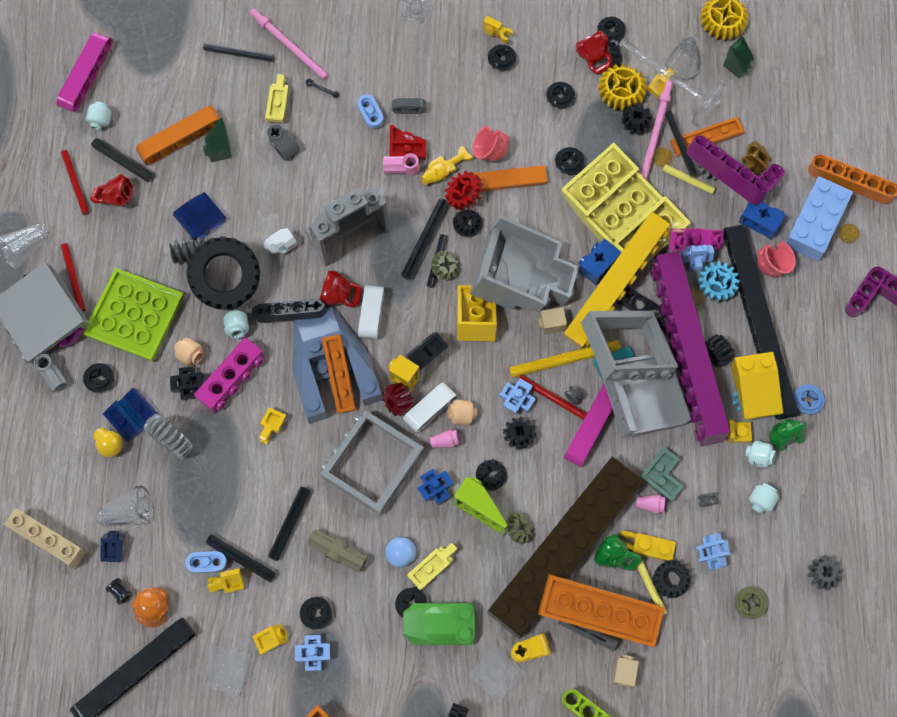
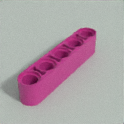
[56,32,112,112]
[564,384,613,467]

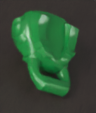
[769,419,806,451]
[593,534,642,571]

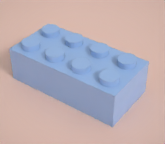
[786,176,853,262]

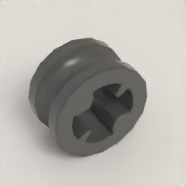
[564,386,583,405]
[698,493,717,507]

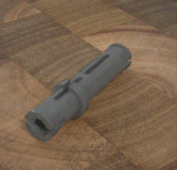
[558,621,619,652]

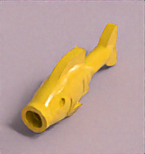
[420,146,473,186]

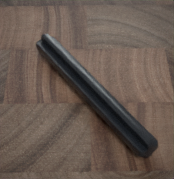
[401,198,448,280]

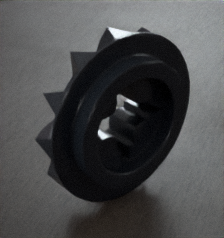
[597,17,626,42]
[608,38,623,66]
[488,44,516,71]
[546,82,575,109]
[555,147,584,175]
[453,209,482,237]
[83,363,115,394]
[476,459,507,490]
[395,588,427,618]
[300,597,332,630]

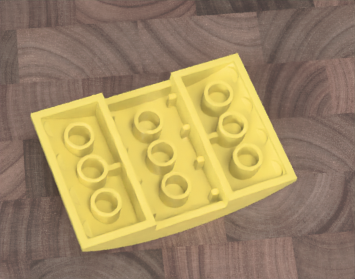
[561,142,691,271]

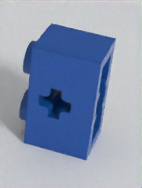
[739,201,785,239]
[579,239,622,285]

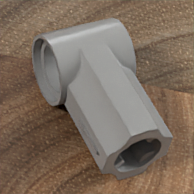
[34,354,68,392]

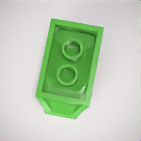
[403,603,475,645]

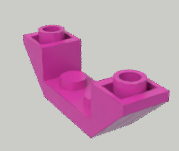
[668,228,724,251]

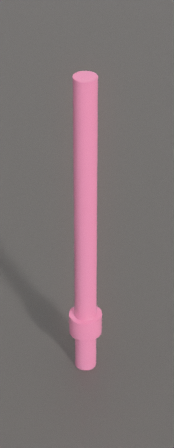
[250,9,328,80]
[641,81,673,181]

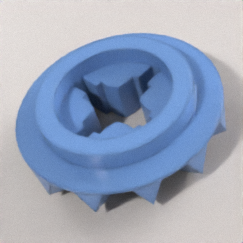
[794,384,825,415]

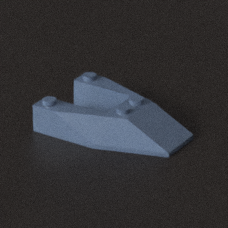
[292,305,383,424]

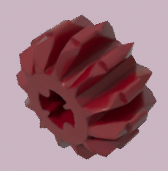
[382,382,414,416]

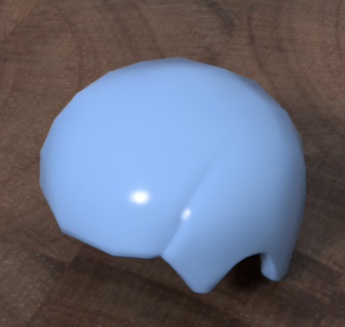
[385,537,417,568]

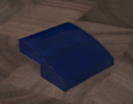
[173,192,226,241]
[103,387,159,442]

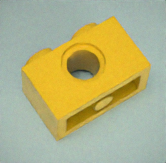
[388,354,420,392]

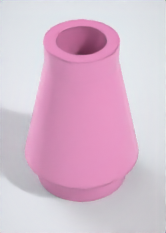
[430,429,460,448]
[636,495,666,514]

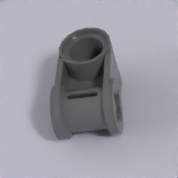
[267,125,300,161]

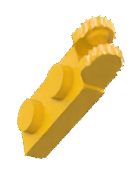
[620,530,676,562]

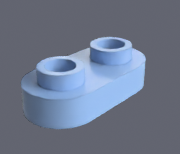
[357,95,383,129]
[186,551,227,573]

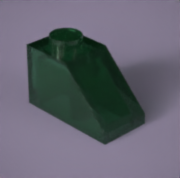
[723,36,754,79]
[203,118,232,162]

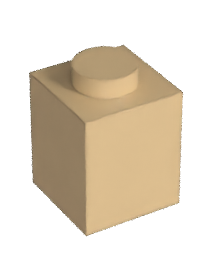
[537,307,567,335]
[612,655,639,688]

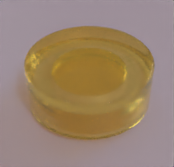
[653,147,672,167]
[839,224,859,243]
[690,287,703,307]

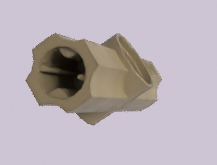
[307,529,368,573]

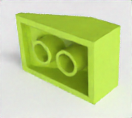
[454,476,507,536]

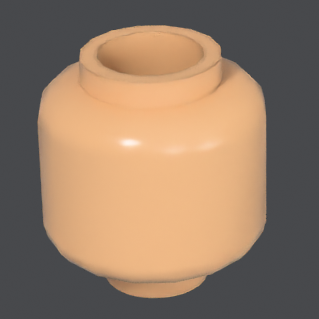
[174,338,204,366]
[447,400,477,426]

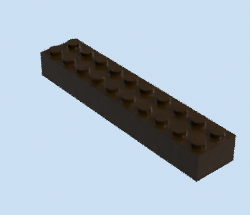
[487,456,644,639]

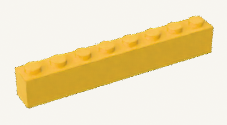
[562,211,670,349]

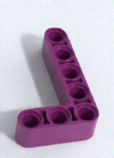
[686,135,785,205]
[845,266,897,318]

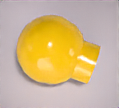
[93,428,123,458]

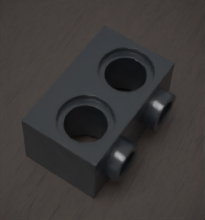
[404,332,449,371]

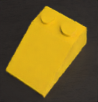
[457,285,497,342]
[730,352,783,420]

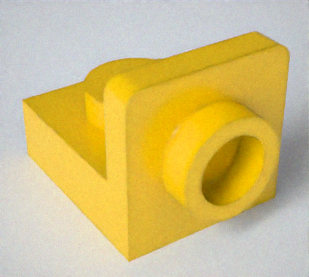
[727,420,752,443]
[252,624,289,655]

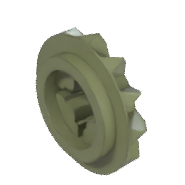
[431,251,460,280]
[506,512,534,544]
[734,587,767,620]

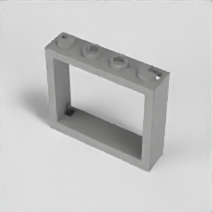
[581,311,678,381]
[320,410,424,516]

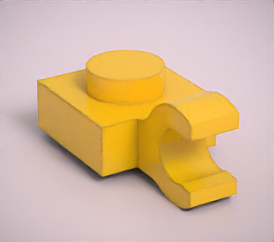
[483,16,513,44]
[647,68,674,100]
[259,407,287,445]
[207,568,245,593]

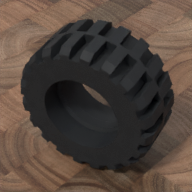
[187,236,260,310]

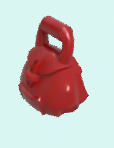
[576,31,613,75]
[90,174,134,207]
[320,271,363,308]

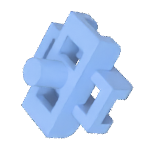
[681,245,714,271]
[500,378,536,414]
[696,533,730,570]
[295,635,331,671]

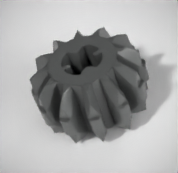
[807,556,843,591]

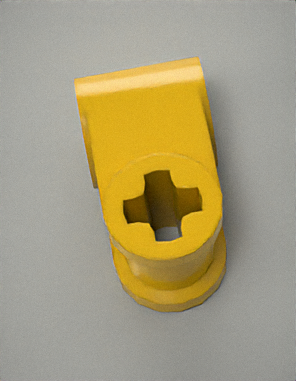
[510,633,551,663]

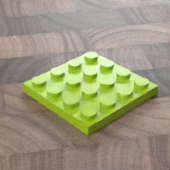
[83,268,185,362]

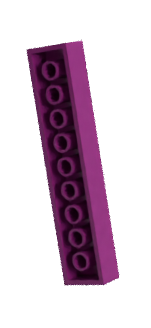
[650,251,730,447]

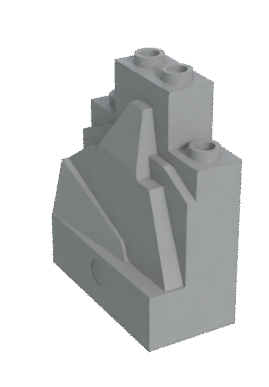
[305,187,390,267]
[470,216,579,312]

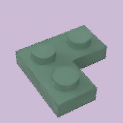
[640,447,684,503]

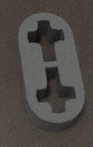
[392,98,426,114]

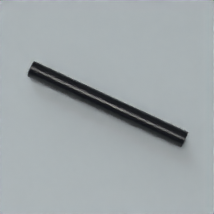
[203,43,274,62]
[665,110,697,177]

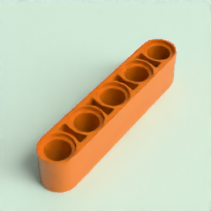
[136,106,222,165]
[808,154,897,205]

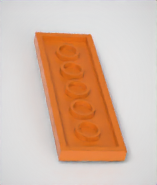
[538,574,665,648]

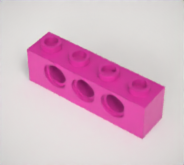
[194,337,264,414]

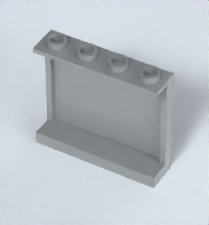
[0,262,91,364]
[598,354,691,438]

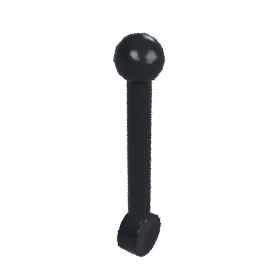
[305,79,339,98]

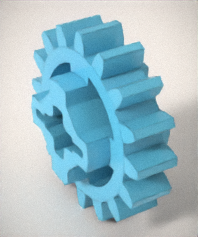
[697,261,740,303]

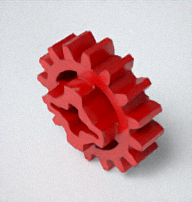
[445,171,484,211]

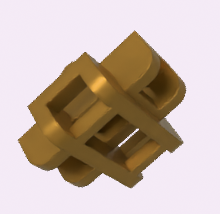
[742,141,771,175]

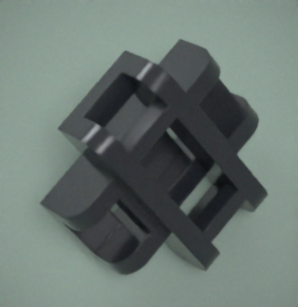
[170,366,203,401]

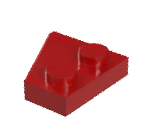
[389,125,426,160]

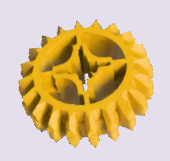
[700,0,749,41]
[598,64,647,112]

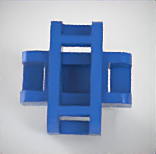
[417,469,454,505]

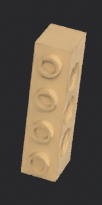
[4,508,87,569]

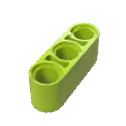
[561,689,611,717]

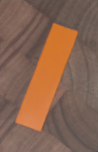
[670,117,745,157]
[474,165,548,191]
[321,334,356,414]

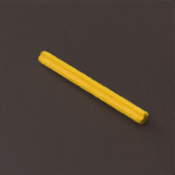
[509,340,620,377]

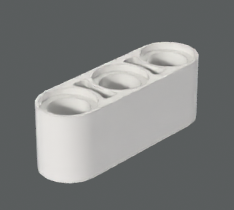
[358,285,385,339]
[403,382,457,433]

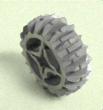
[143,414,193,459]

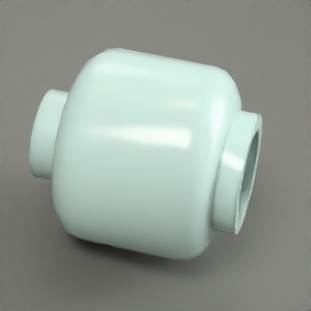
[86,102,112,130]
[223,310,249,339]
[745,440,776,469]
[749,483,779,514]

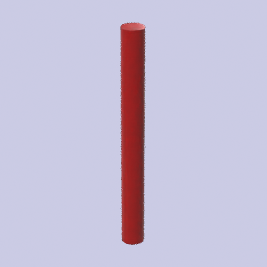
[61,150,90,215]
[61,243,86,312]
[518,375,587,420]

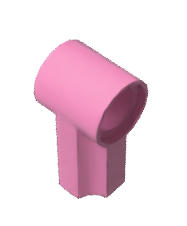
[383,153,420,176]

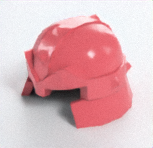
[473,125,509,161]
[757,241,796,278]

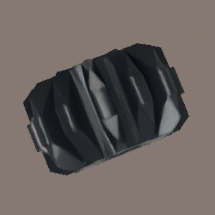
[621,103,653,135]
[705,334,735,367]
[503,417,536,450]

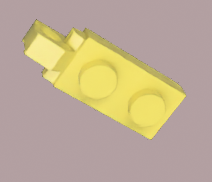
[265,74,289,123]
[407,543,458,591]

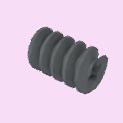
[170,236,208,264]

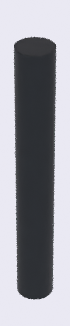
[426,234,447,288]

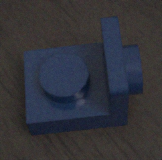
[100,531,125,563]

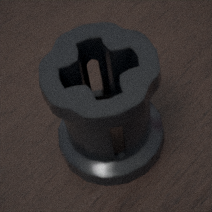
[105,578,132,605]

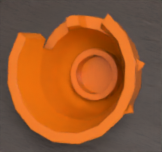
[132,586,169,628]

